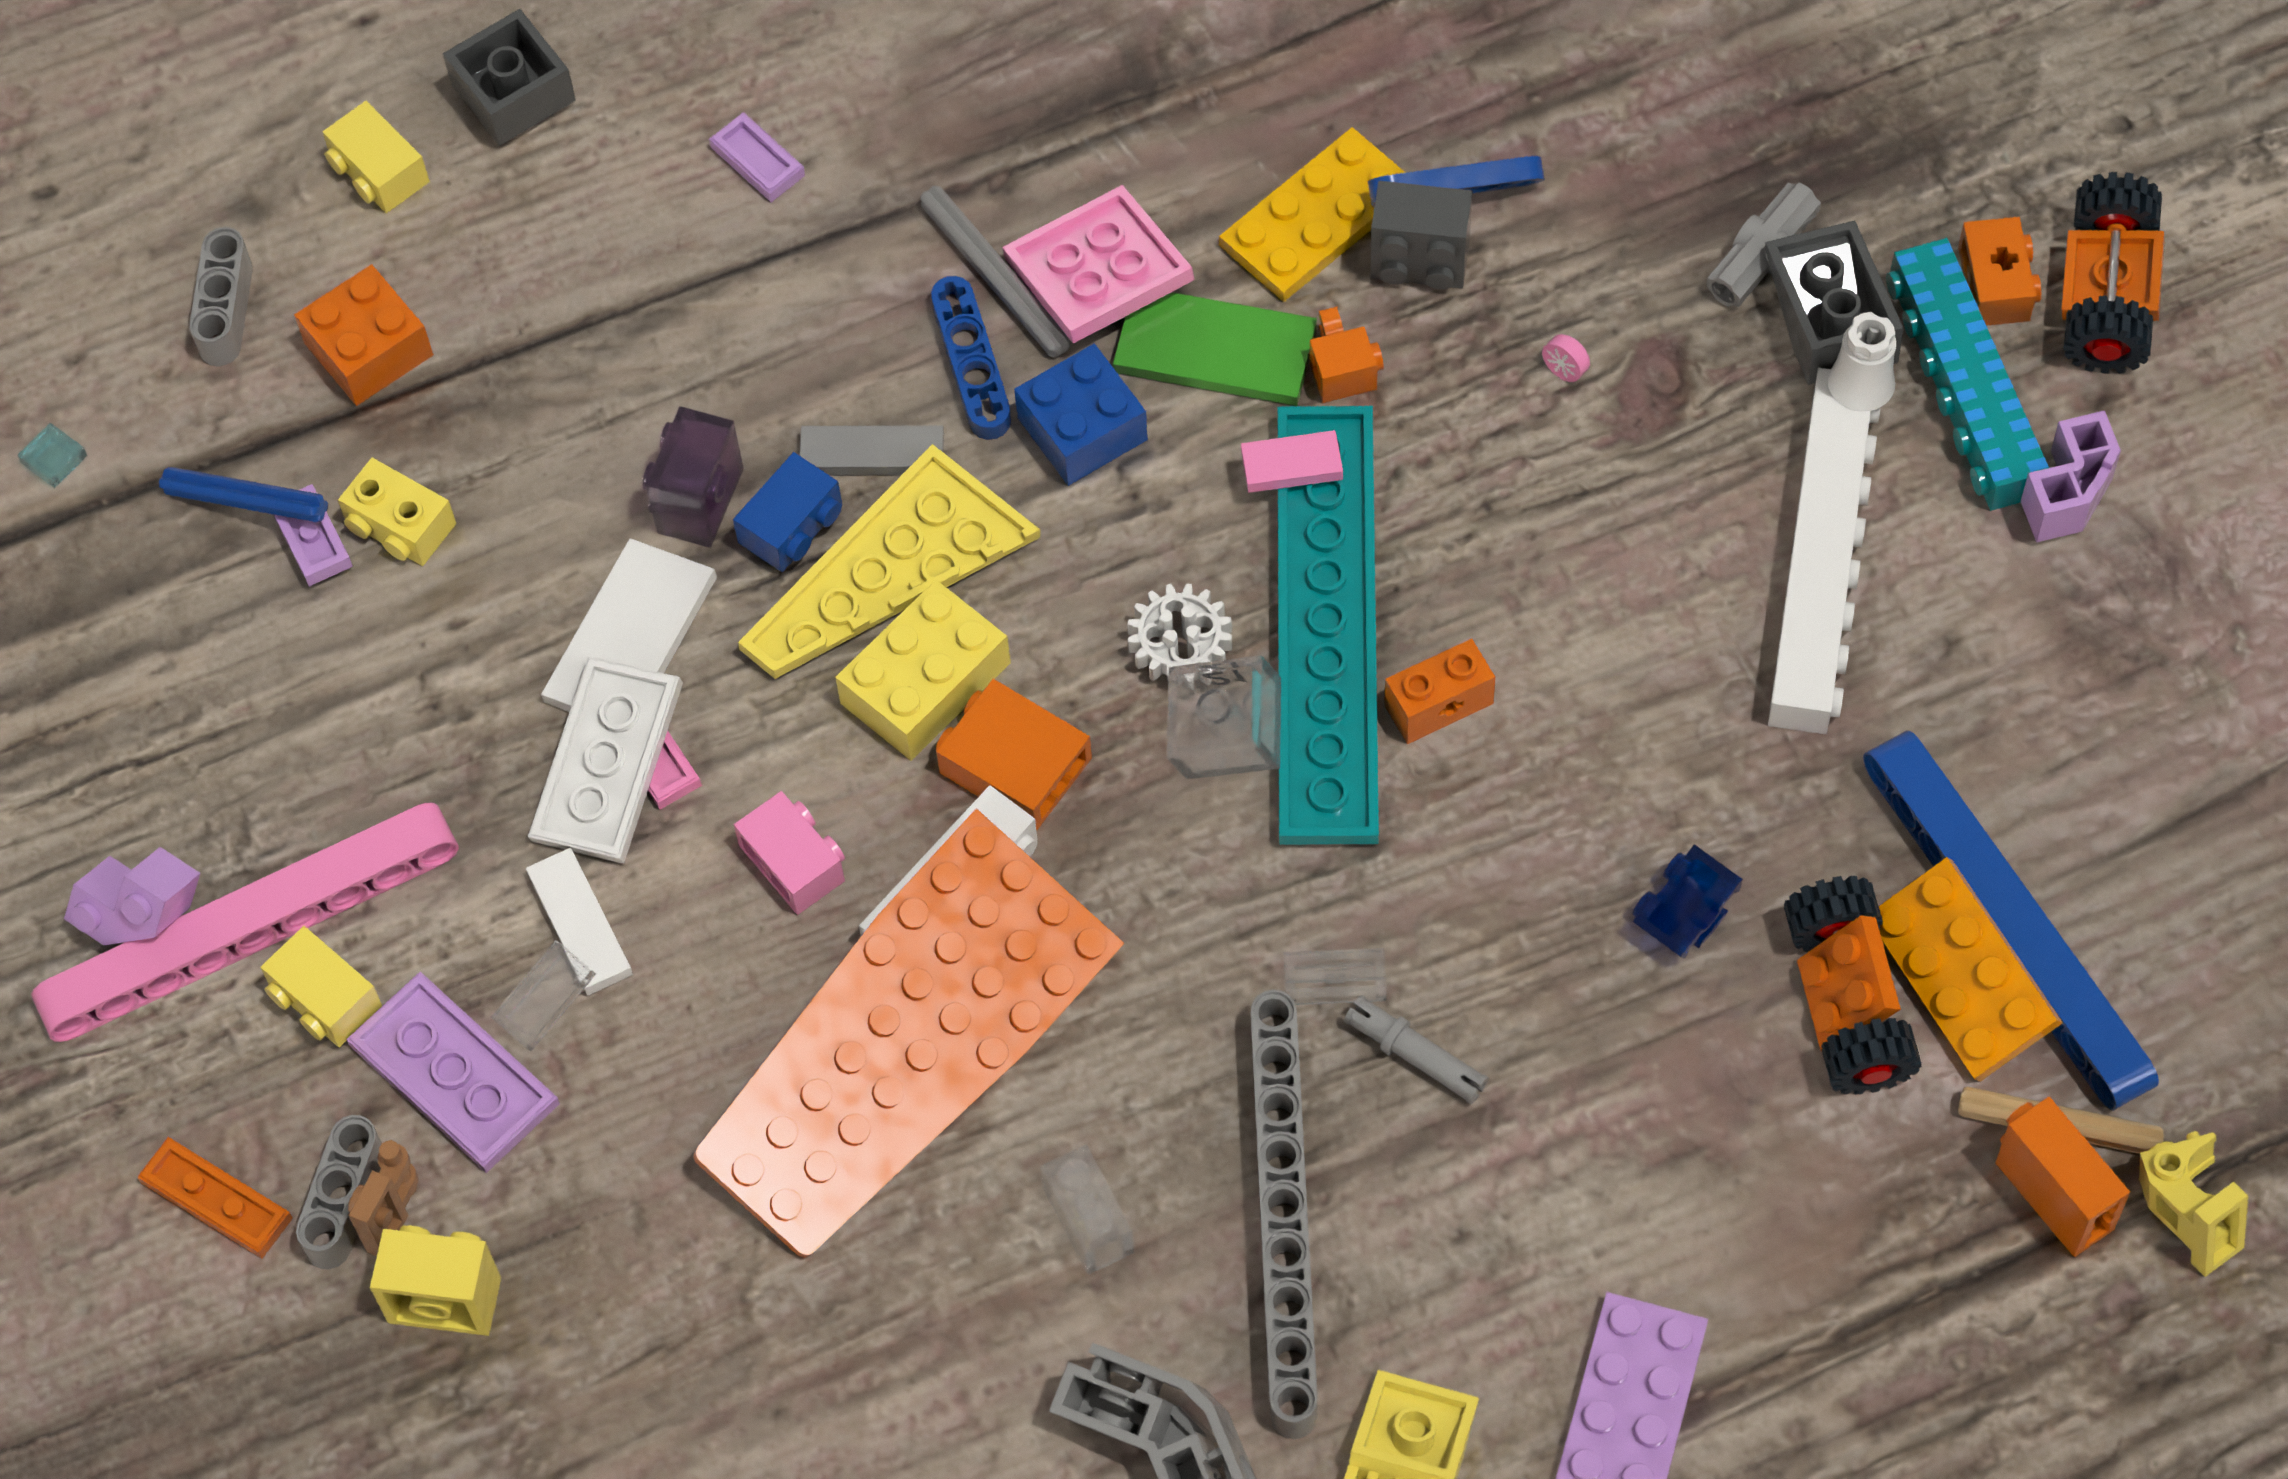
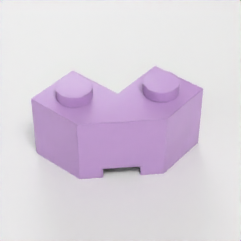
[2021,410,2121,543]
[64,847,200,946]

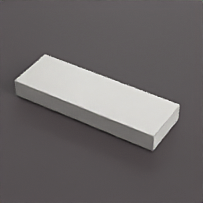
[526,847,633,996]

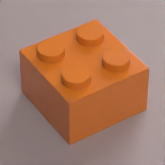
[294,264,434,406]

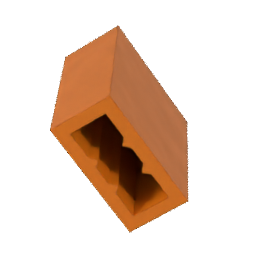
[936,678,1092,831]
[1995,1096,2130,1258]

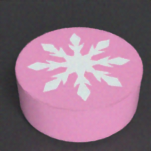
[1542,334,1590,382]

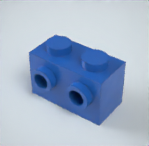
[733,452,842,572]

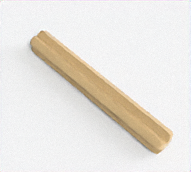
[1958,1087,2164,1154]

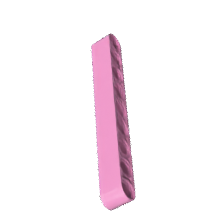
[31,803,459,1042]

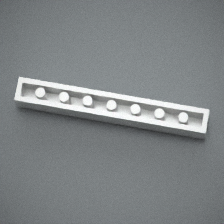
[1768,368,1881,734]

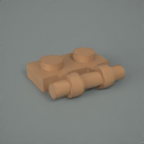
[348,1140,419,1256]

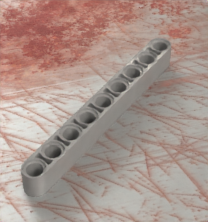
[1251,989,1317,1439]

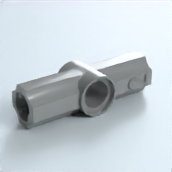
[1706,182,1821,307]

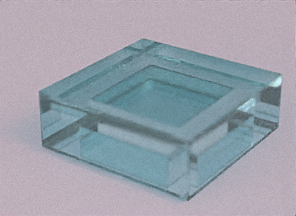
[17,423,88,488]

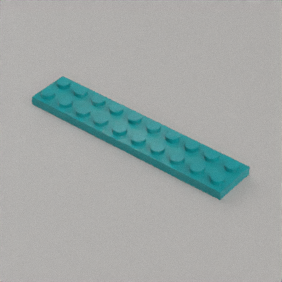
[1278,406,1379,845]

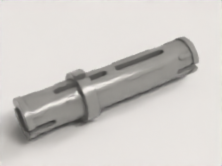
[1344,995,1489,1105]

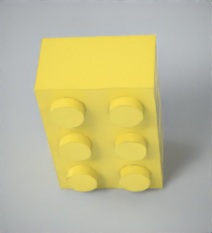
[835,580,1011,761]

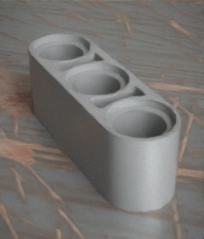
[190,227,253,366]
[296,1115,382,1269]

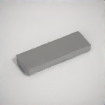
[800,425,944,475]

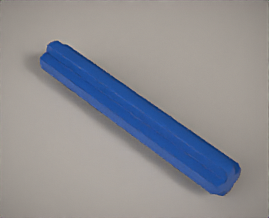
[159,467,328,522]

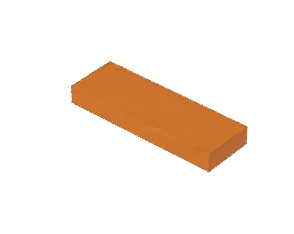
[137,1137,293,1259]

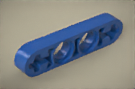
[1367,156,1545,206]
[931,276,1011,440]

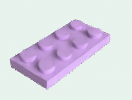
[1556,1292,1708,1479]

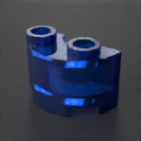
[1632,844,1743,959]

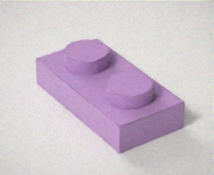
[273,484,353,586]

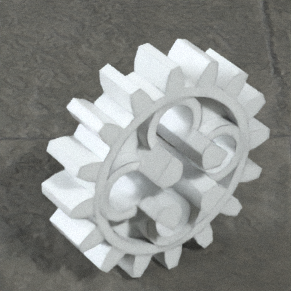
[1127,583,1232,687]

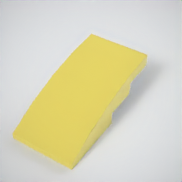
[1344,1370,1479,1479]

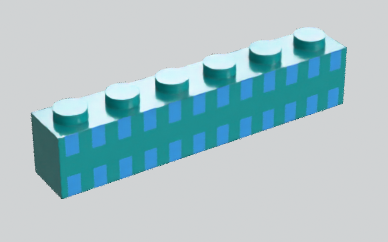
[1886,238,2049,511]

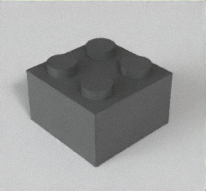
[442,9,576,146]
[1370,181,1472,289]

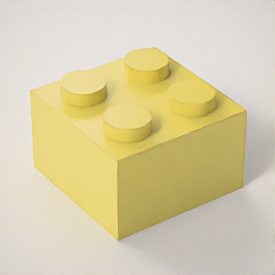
[370,1225,501,1336]

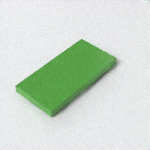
[1113,292,1317,406]

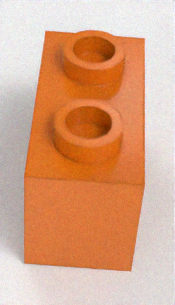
[1958,217,2042,326]
[1384,638,1496,744]

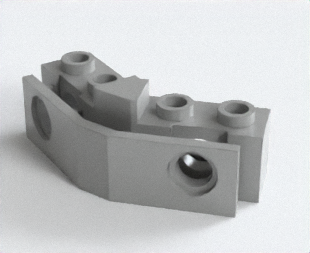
[1049,1342,1256,1479]

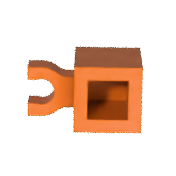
[1310,307,1384,403]

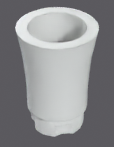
[1828,312,1896,411]

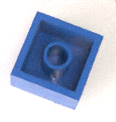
[1014,343,1148,486]

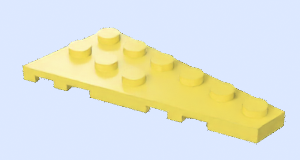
[738,444,1040,679]

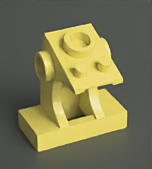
[2139,1131,2248,1277]

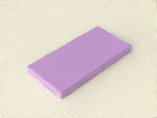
[346,972,560,1173]

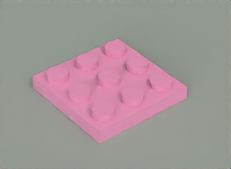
[1002,185,1195,344]

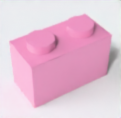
[734,791,845,915]

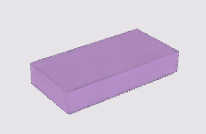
[709,112,805,202]

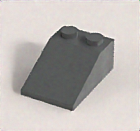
[1765,220,1903,385]

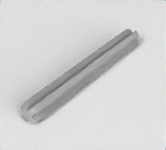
[920,186,1070,358]

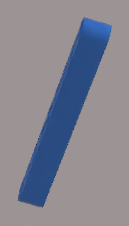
[1863,730,2159,1111]

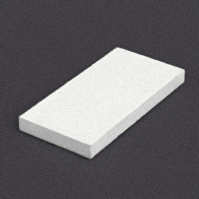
[541,538,717,712]
[528,656,683,864]

